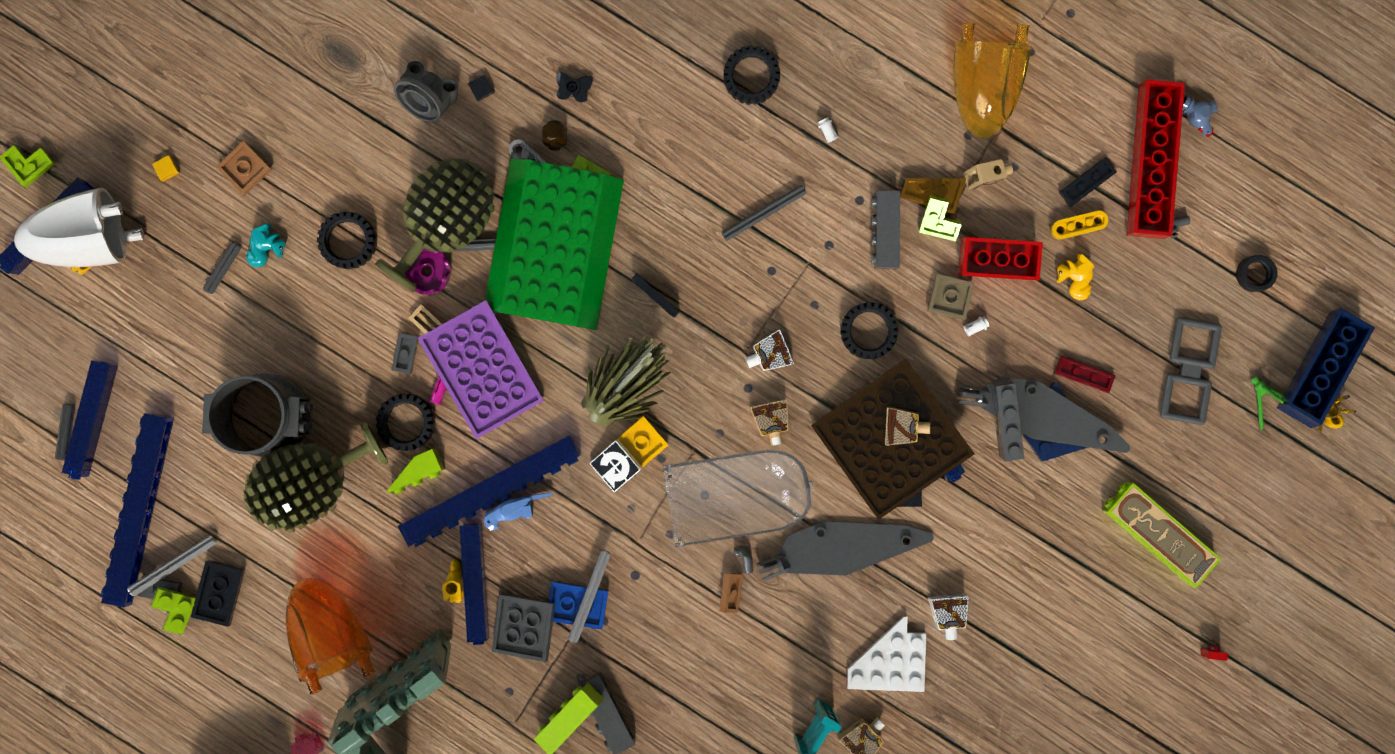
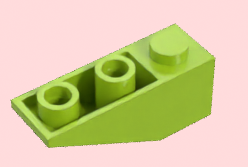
[387,448,445,495]

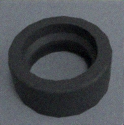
[1236,255,1278,292]

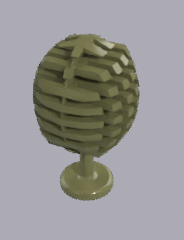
[375,158,495,292]
[243,422,389,533]

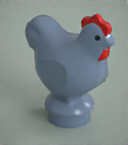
[1183,95,1218,137]

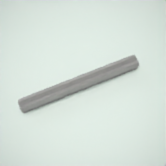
[127,535,217,596]
[568,550,611,642]

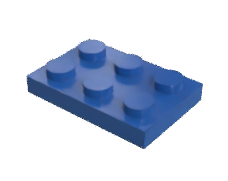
[548,581,609,630]

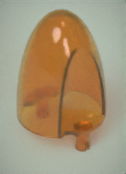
[286,578,376,695]

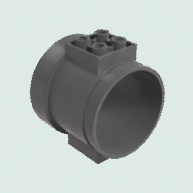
[202,374,313,457]

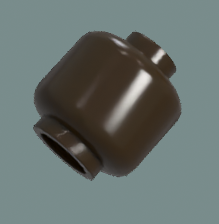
[542,120,567,151]

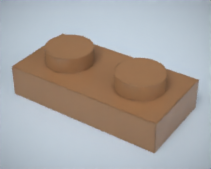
[719,573,743,613]

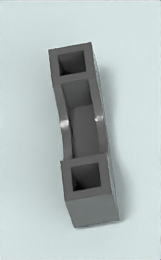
[990,379,1024,462]

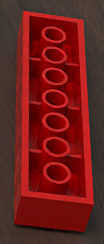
[1126,79,1185,239]

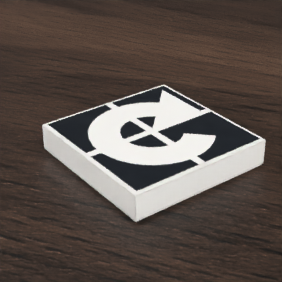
[589,439,643,492]

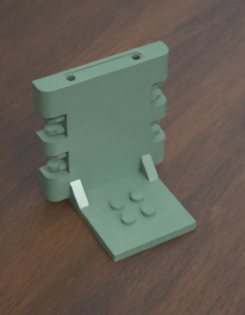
[327,629,451,754]

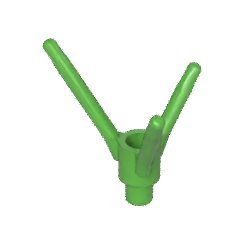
[1251,376,1285,430]

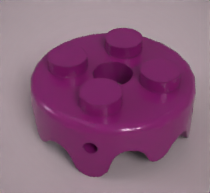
[406,249,451,295]

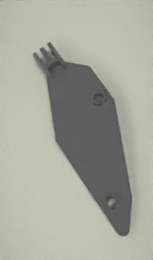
[957,376,1130,453]
[756,521,934,582]

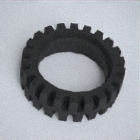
[723,45,780,105]
[317,211,377,269]
[840,302,899,359]
[376,394,435,451]

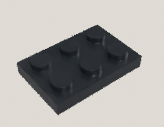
[191,560,245,627]

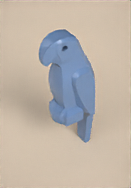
[484,492,552,530]

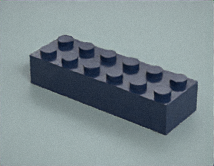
[1277,307,1375,428]

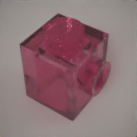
[290,731,324,754]

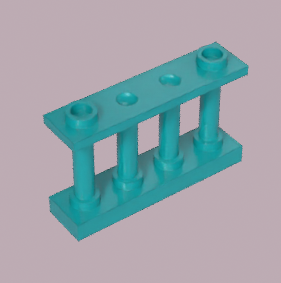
[793,698,842,754]

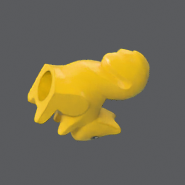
[1056,254,1094,301]
[442,559,465,603]

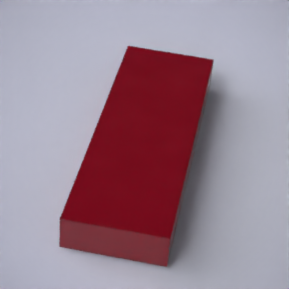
[1054,356,1116,393]

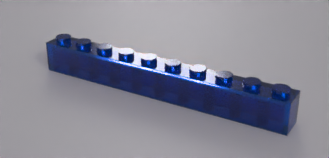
[101,413,174,608]
[398,435,581,548]

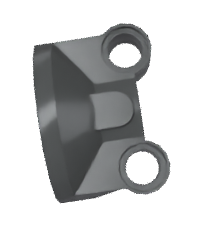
[393,61,458,122]

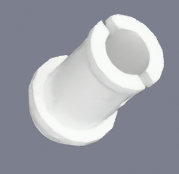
[818,117,839,143]
[963,316,989,337]

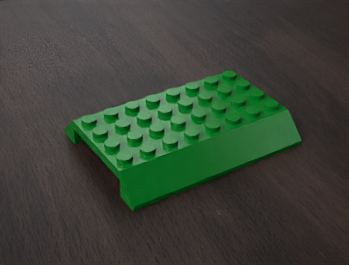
[485,159,624,331]

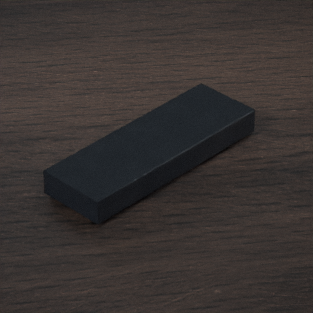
[1058,157,1117,207]
[632,273,679,318]

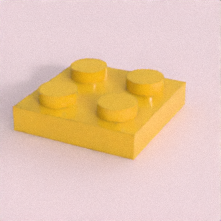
[615,416,668,467]

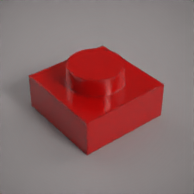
[1201,645,1228,661]

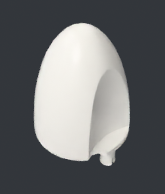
[14,188,145,267]

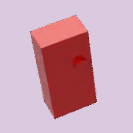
[958,237,1043,281]

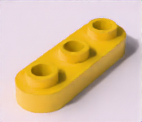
[1050,211,1109,240]

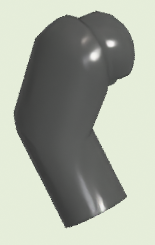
[1170,215,1190,238]
[734,546,753,574]

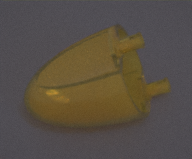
[954,23,1032,139]

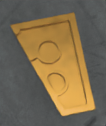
[900,178,966,215]

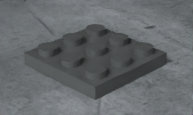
[492,594,556,662]

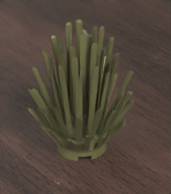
[581,335,671,427]

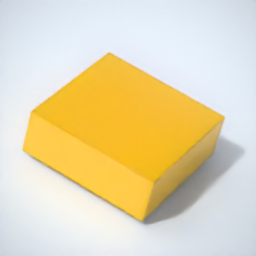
[152,155,180,182]

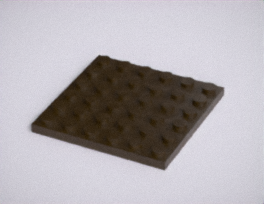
[811,359,975,520]

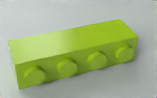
[534,683,604,754]

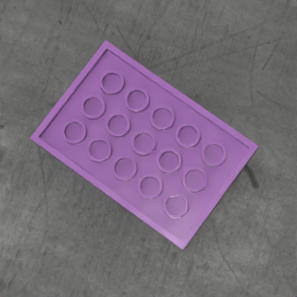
[417,300,544,439]

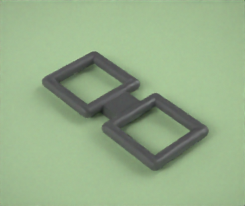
[1160,317,1222,425]

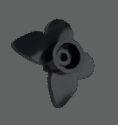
[556,72,593,103]

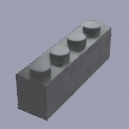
[871,191,900,270]
[579,672,636,754]

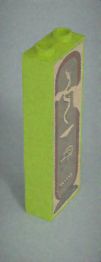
[1102,482,1221,588]

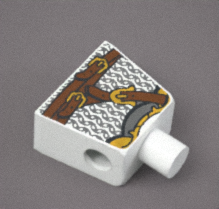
[745,330,794,371]
[928,594,968,640]

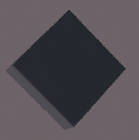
[468,75,494,102]

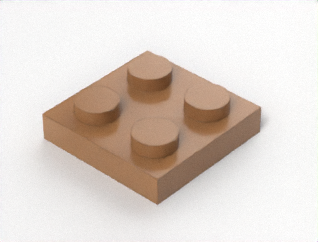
[216,141,272,196]

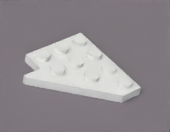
[847,616,926,692]

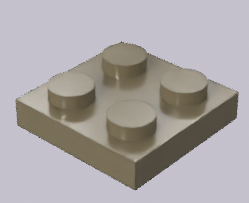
[927,274,974,320]

